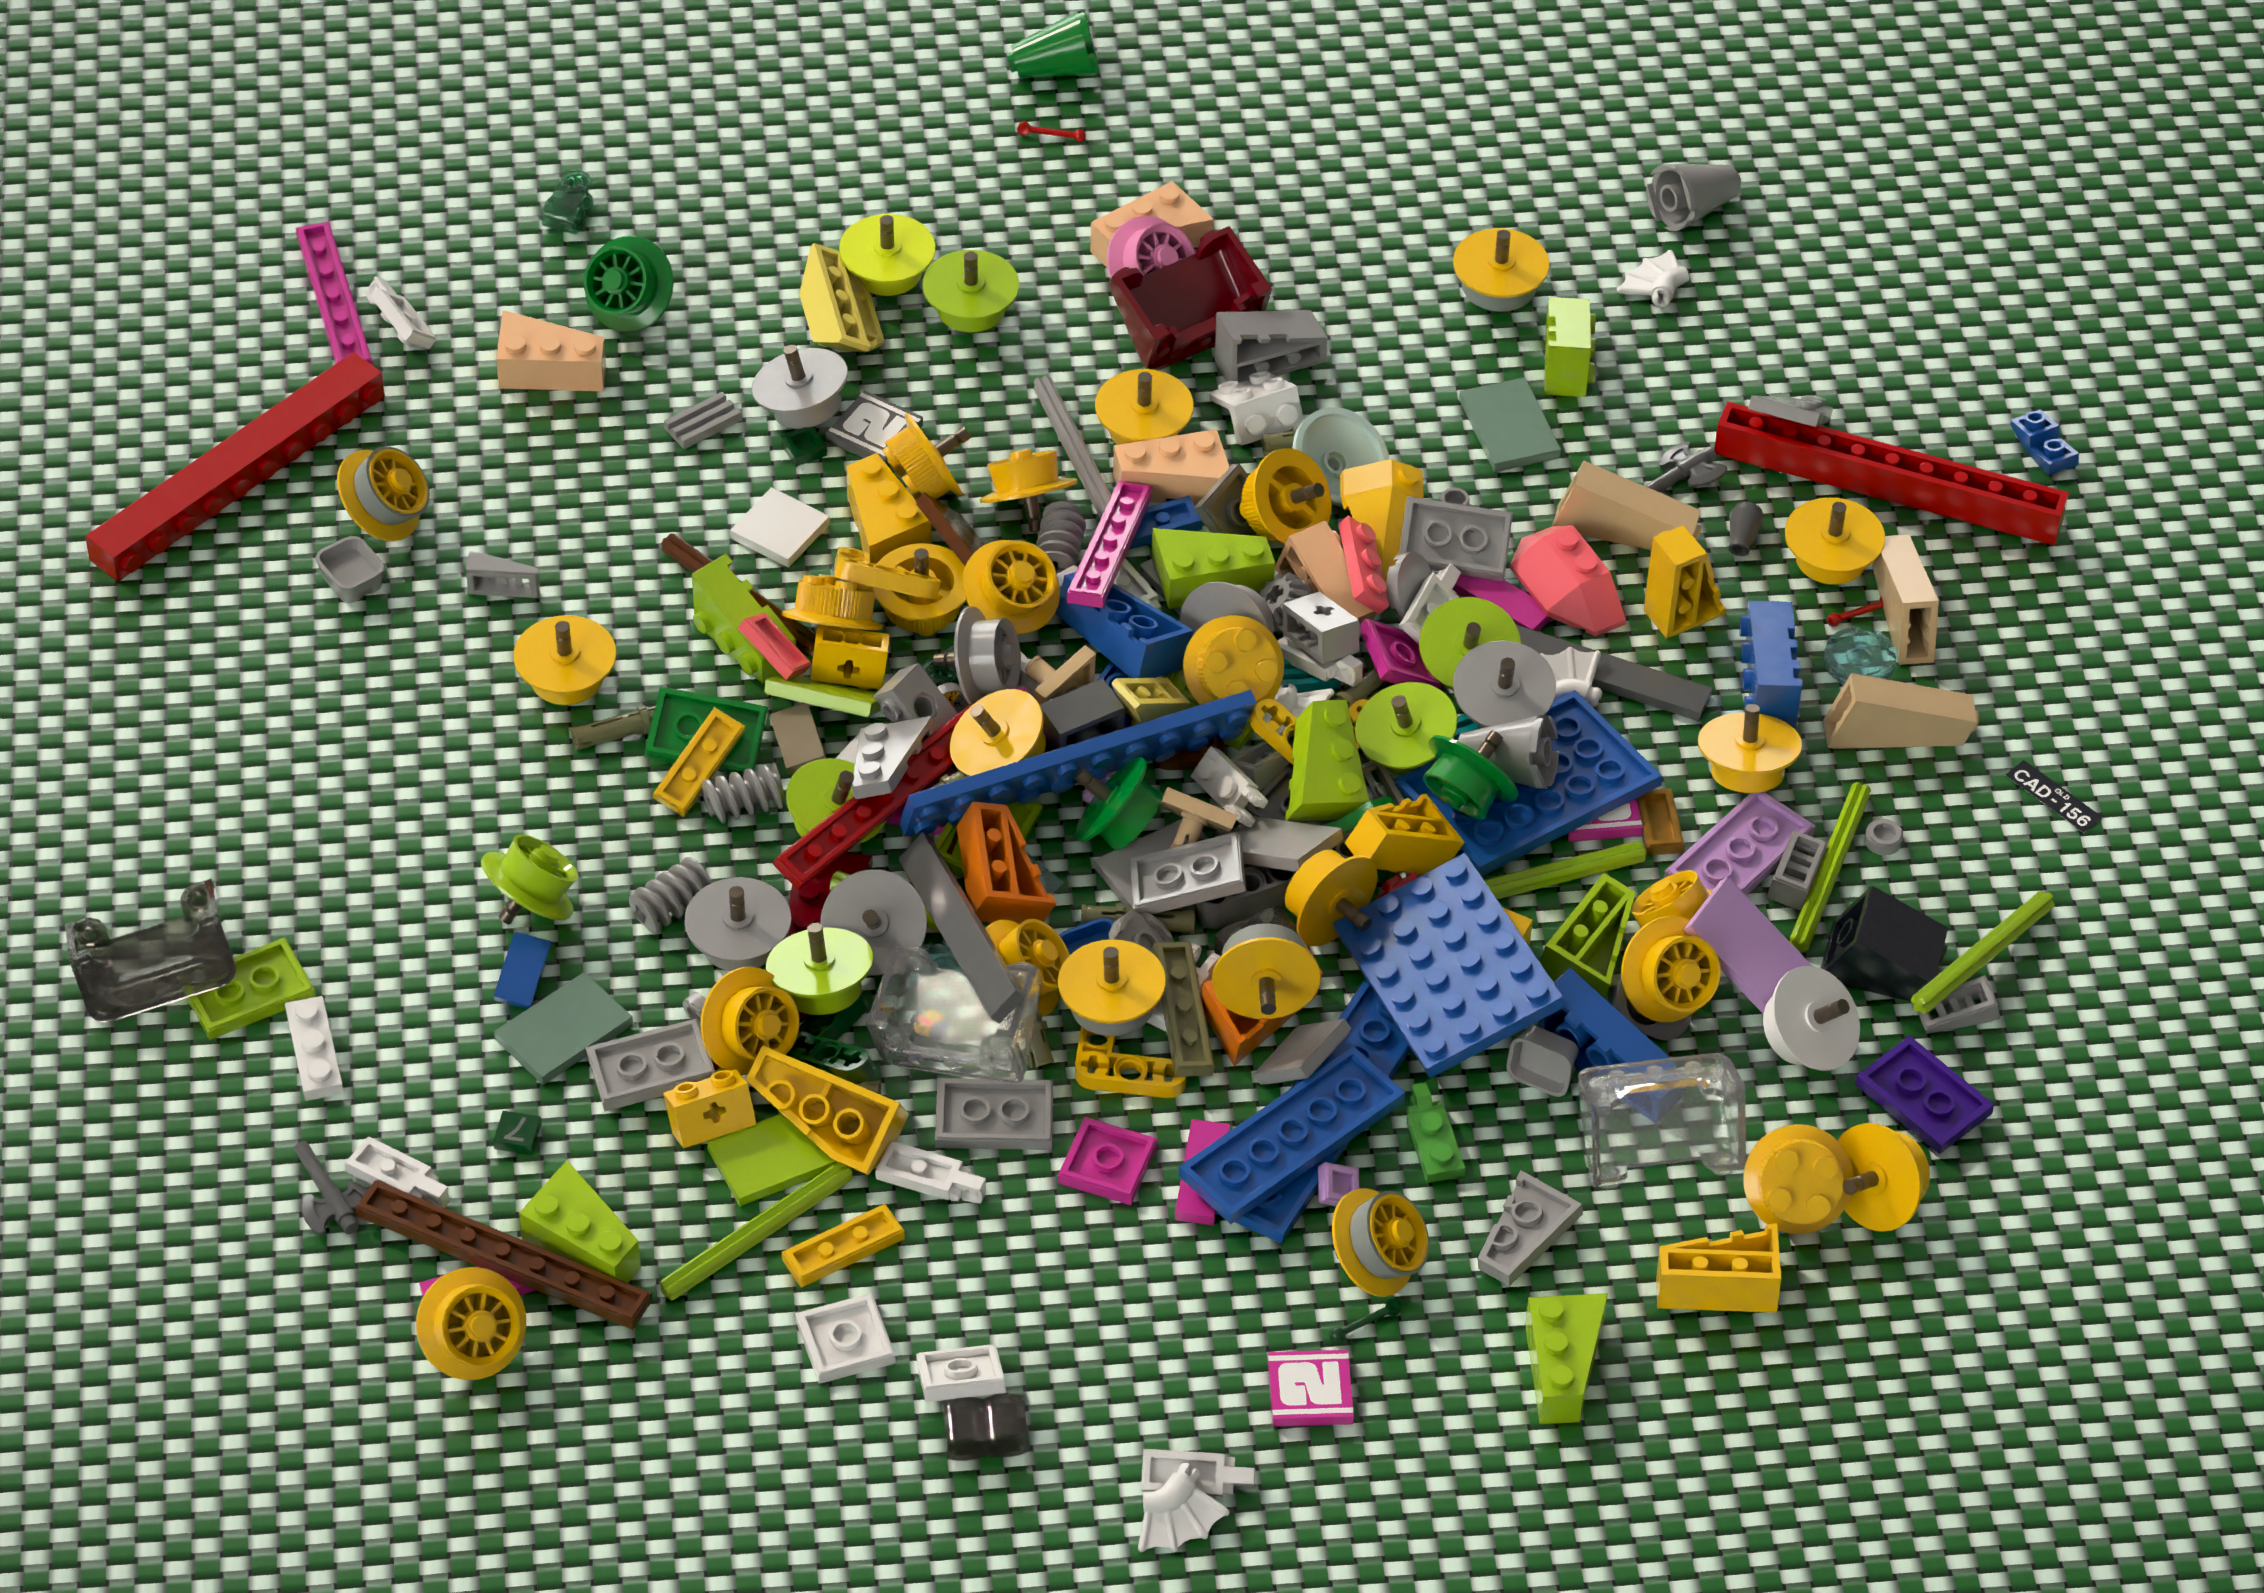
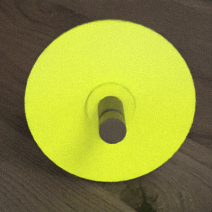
[839,214,935,296]

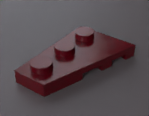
[786,853,873,938]

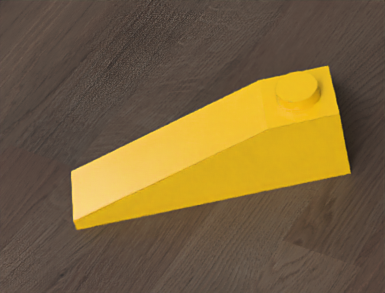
[1340,459,1424,593]
[746,1045,909,1175]

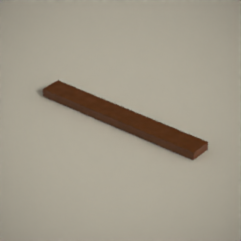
[355,1180,652,1330]

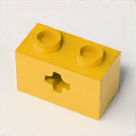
[810,624,890,690]
[663,1069,757,1149]

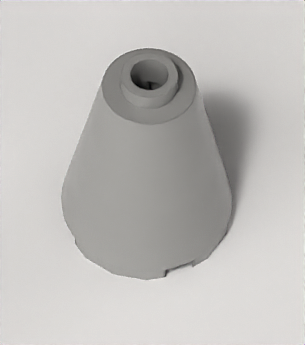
[1646,164,1741,231]
[1457,715,1559,789]

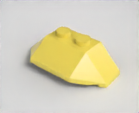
[799,243,885,352]

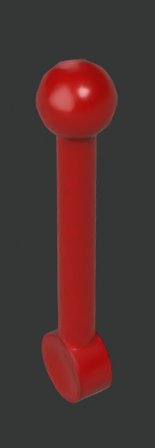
[1017,121,1086,142]
[1827,597,1884,627]

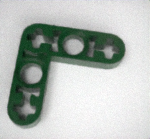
[786,990,875,1085]

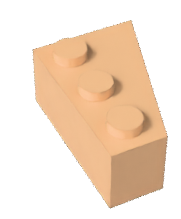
[1090,181,1214,268]
[496,310,606,391]
[1113,429,1230,506]
[1275,520,1377,624]

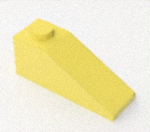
[1111,678,1191,726]

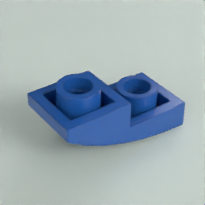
[2011,409,2079,476]
[494,931,552,1009]

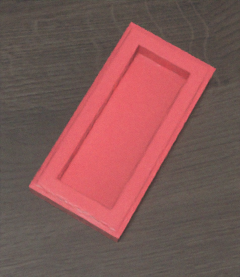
[738,612,812,680]

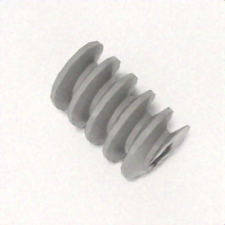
[1036,501,1086,574]
[702,762,784,824]
[629,857,712,934]

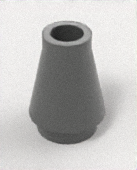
[1728,502,1764,556]

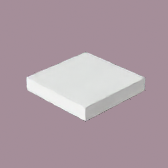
[730,487,830,568]
[795,1293,896,1384]
[916,1344,1006,1402]

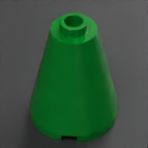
[1006,10,1100,78]

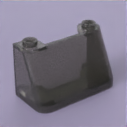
[65,878,236,1023]

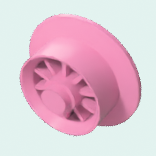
[1107,216,1195,279]

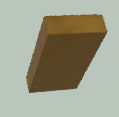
[1636,788,1684,856]

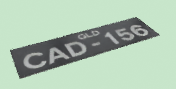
[2005,760,2103,833]

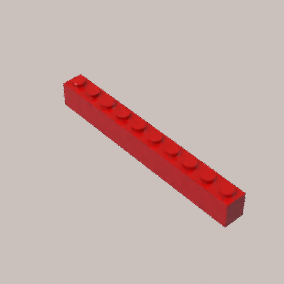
[85,352,385,582]
[1714,401,2069,546]

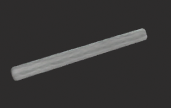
[1034,375,1112,519]

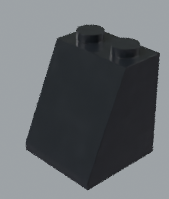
[1821,885,1948,1002]

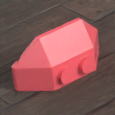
[1510,525,1626,637]

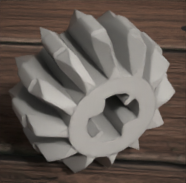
[1257,572,1314,635]

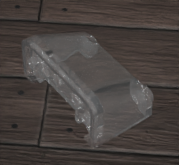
[866,946,1042,1084]
[1578,1054,1746,1189]

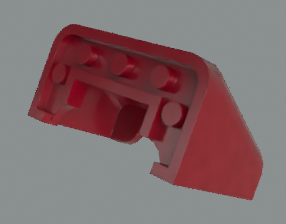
[1110,226,1272,371]

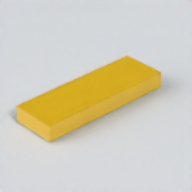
[653,707,745,817]
[782,1204,905,1288]

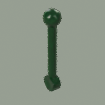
[1329,1299,1401,1342]

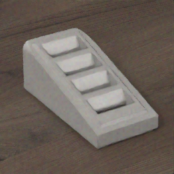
[466,551,541,598]
[1230,739,1294,792]
[1767,830,1828,910]
[1918,975,2000,1034]

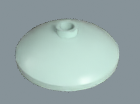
[1293,407,1390,507]

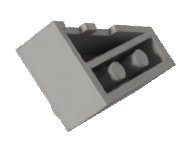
[1215,310,1328,383]

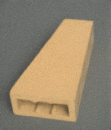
[1552,461,1702,550]
[1872,534,1939,665]
[1823,673,1979,749]

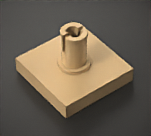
[1025,645,1096,704]
[1159,787,1238,848]

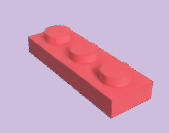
[1338,515,1389,614]

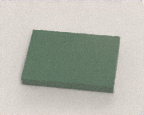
[1459,377,1561,472]
[494,972,633,1085]

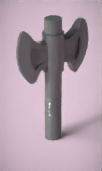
[1645,442,1727,493]
[294,1141,367,1235]

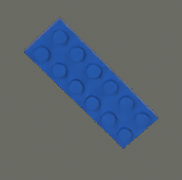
[1178,1046,1405,1224]

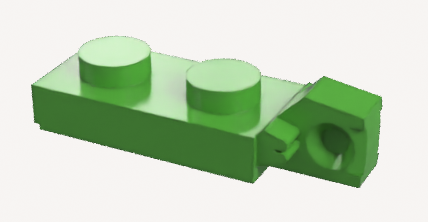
[1406,1082,1465,1183]

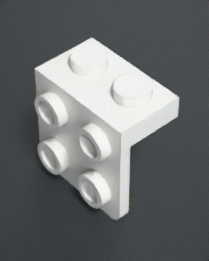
[1209,371,1304,445]

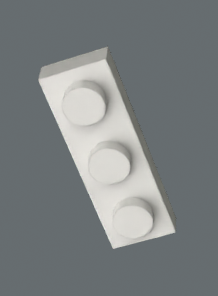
[285,996,344,1101]

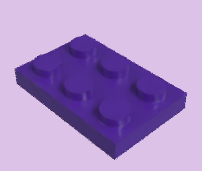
[1855,1035,1994,1154]

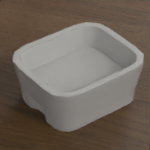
[315,536,384,603]
[1507,1025,1579,1097]

